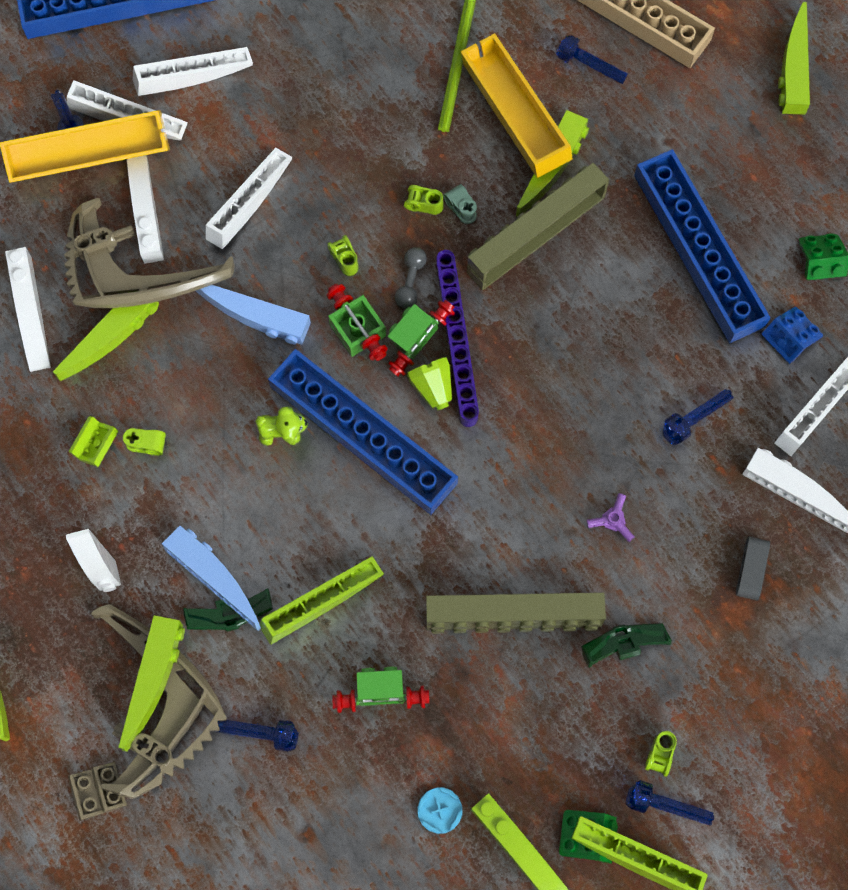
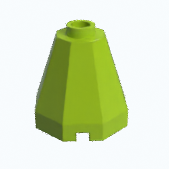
[406,357,452,410]

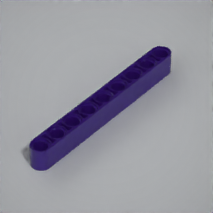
[436,250,479,427]

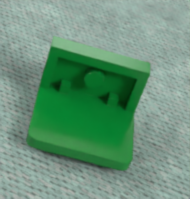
[798,233,848,280]
[559,810,618,864]

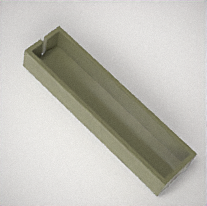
[467,163,609,291]
[426,593,606,634]

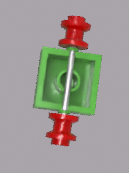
[327,284,388,361]
[388,300,455,377]
[332,667,429,713]

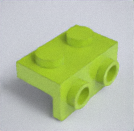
[69,416,118,467]

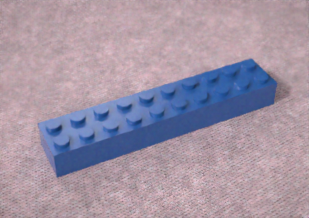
[17,0,215,39]
[634,149,771,344]
[268,349,458,515]

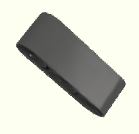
[736,536,770,601]

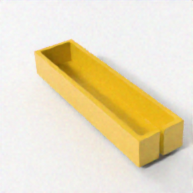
[460,33,573,178]
[0,110,170,183]

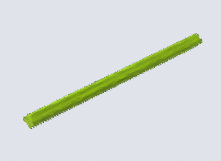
[438,0,476,133]

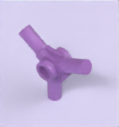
[587,493,635,542]

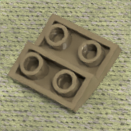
[68,762,127,821]

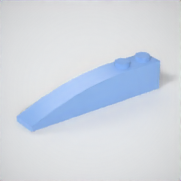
[196,285,311,345]
[162,526,261,631]

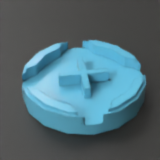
[417,787,462,834]

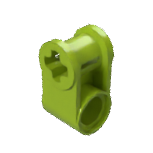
[404,185,444,215]
[327,235,359,276]
[123,428,166,456]
[645,731,677,777]

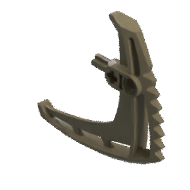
[64,198,235,308]
[91,604,227,799]

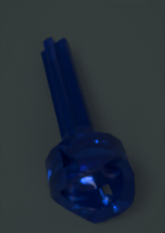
[556,35,628,84]
[51,90,85,130]
[663,389,734,445]
[213,720,299,752]
[626,780,714,826]

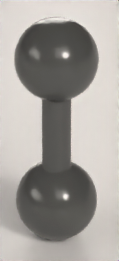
[394,247,427,309]

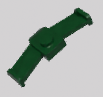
[183,588,273,632]
[581,623,672,668]

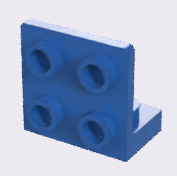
[762,307,823,364]

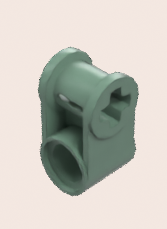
[443,184,477,224]

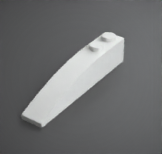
[133,47,253,96]
[67,80,188,141]
[206,148,292,249]
[127,155,164,264]
[5,247,51,372]
[774,357,848,456]
[742,448,848,533]
[66,529,121,592]

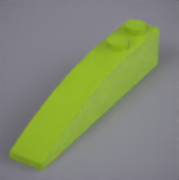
[778,2,810,115]
[516,110,589,217]
[53,291,159,381]
[260,556,384,645]
[119,615,185,752]
[471,793,568,890]
[572,816,708,890]

